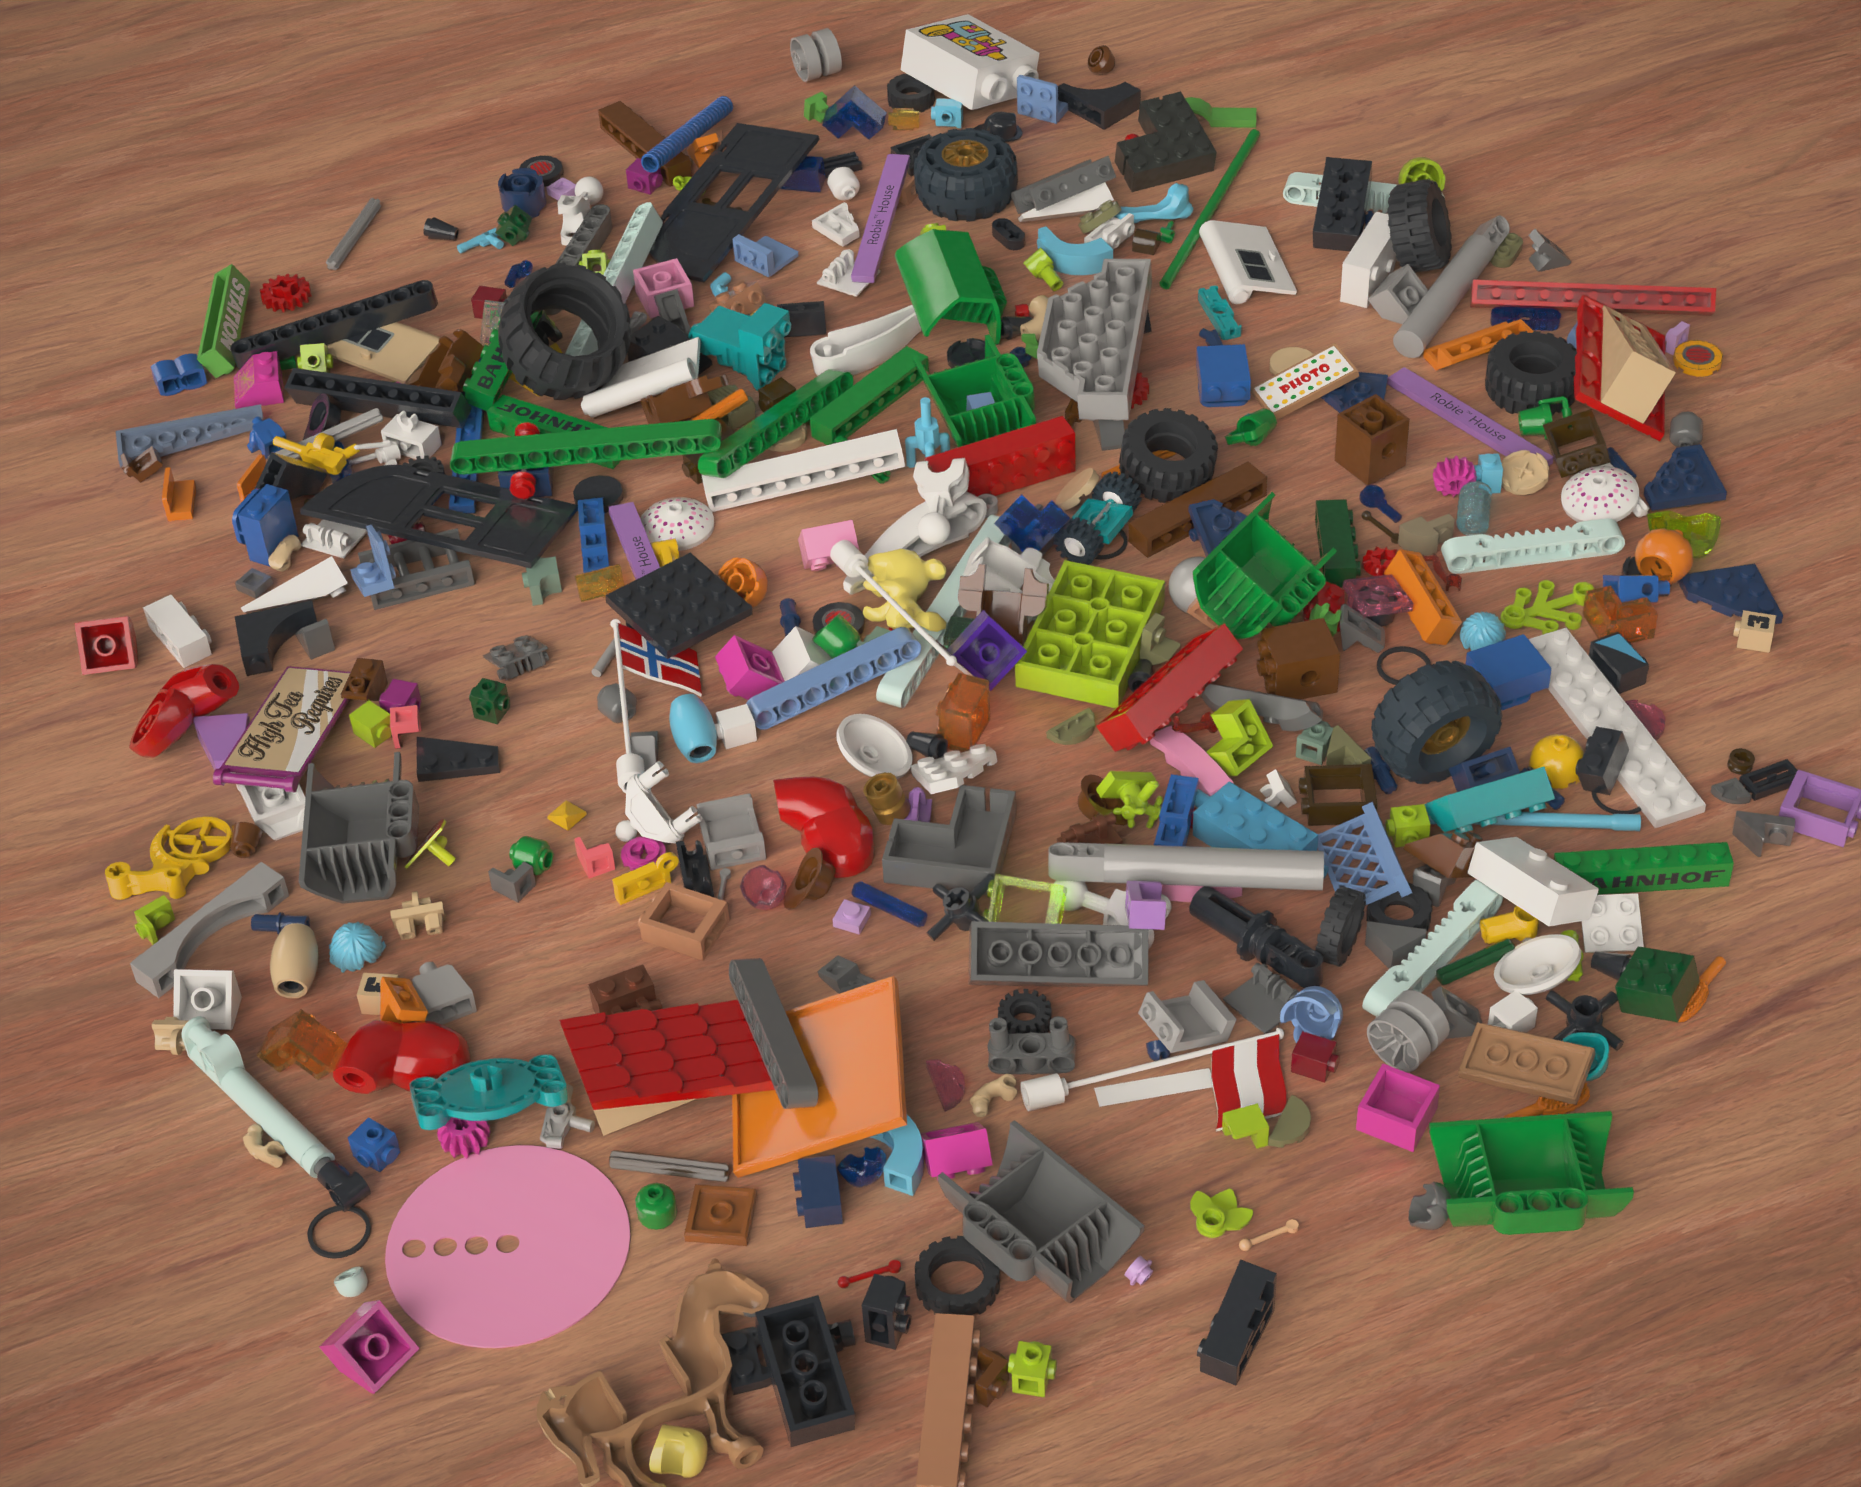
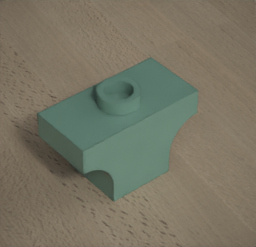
[522,557,562,606]

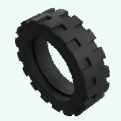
[1316,886,1366,967]
[914,1236,1000,1315]

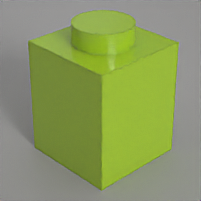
[349,700,392,748]

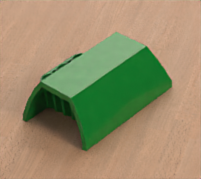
[895,229,1007,345]
[913,334,1036,447]
[1193,492,1337,639]
[1429,1111,1634,1235]

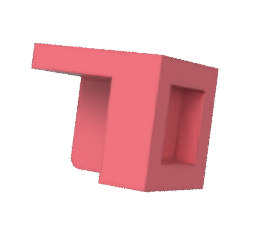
[390,705,422,749]
[574,837,615,879]

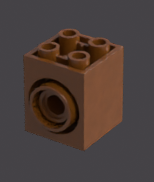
[1334,394,1410,486]
[1256,618,1340,700]

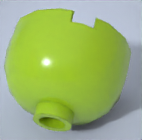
[1398,157,1445,191]

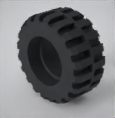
[1387,179,1452,273]
[1485,331,1577,416]
[1119,408,1218,503]

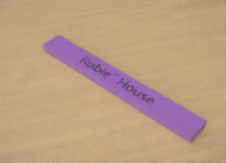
[851,154,910,283]
[1387,367,1553,466]
[609,502,660,579]

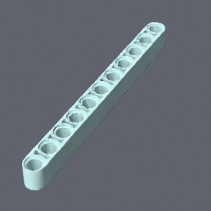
[565,202,663,356]
[876,514,1017,708]

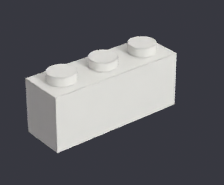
[143,595,212,668]

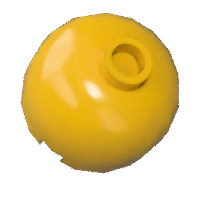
[1529,734,1584,789]

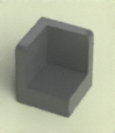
[488,862,536,903]

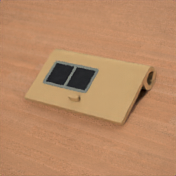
[327,322,440,384]

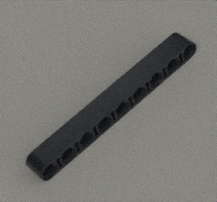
[230,280,438,370]

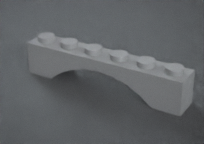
[130,862,289,998]

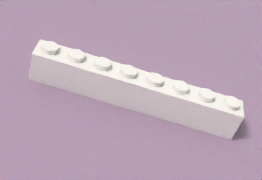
[702,429,905,512]

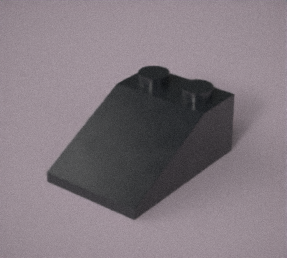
[627,316,713,375]

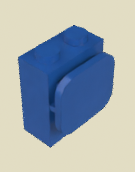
[1196,344,1251,407]
[232,484,299,567]
[1465,634,1552,710]

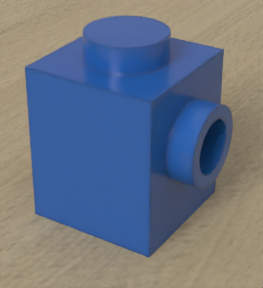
[348,1117,400,1172]

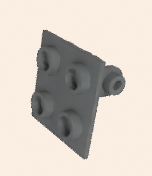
[483,635,549,681]
[1223,963,1299,1034]

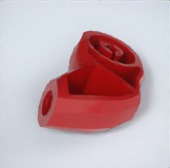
[129,664,239,758]
[773,776,875,878]
[333,1020,471,1094]

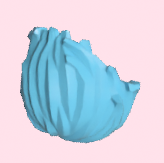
[1460,612,1506,651]
[329,921,386,973]

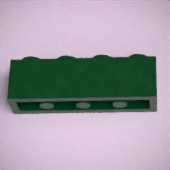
[1315,499,1361,588]

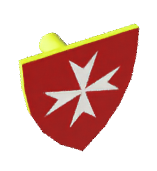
[405,819,456,868]

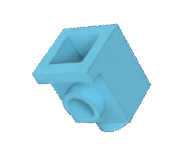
[931,99,963,129]
[1473,454,1503,495]

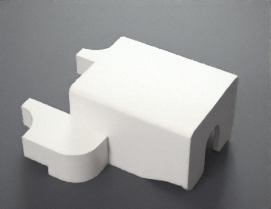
[963,537,1055,624]

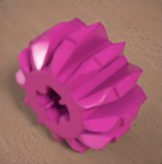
[1433,455,1477,498]
[437,1117,490,1159]

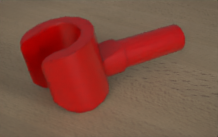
[1015,304,1031,317]

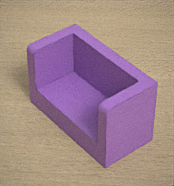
[1125,881,1166,930]

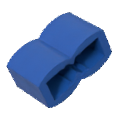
[151,353,207,396]

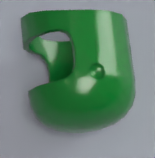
[812,614,861,659]

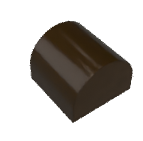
[1132,228,1161,255]

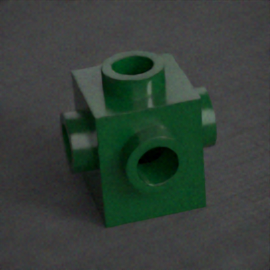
[495,205,533,246]
[469,678,510,725]

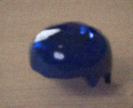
[837,1147,887,1188]

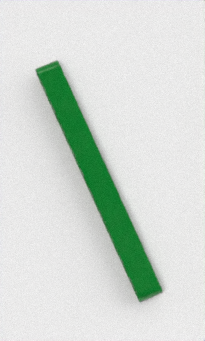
[450,419,722,474]

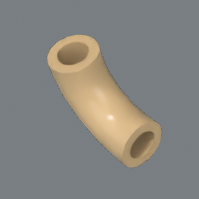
[1020,295,1048,342]

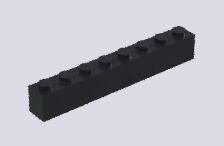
[284,368,472,429]

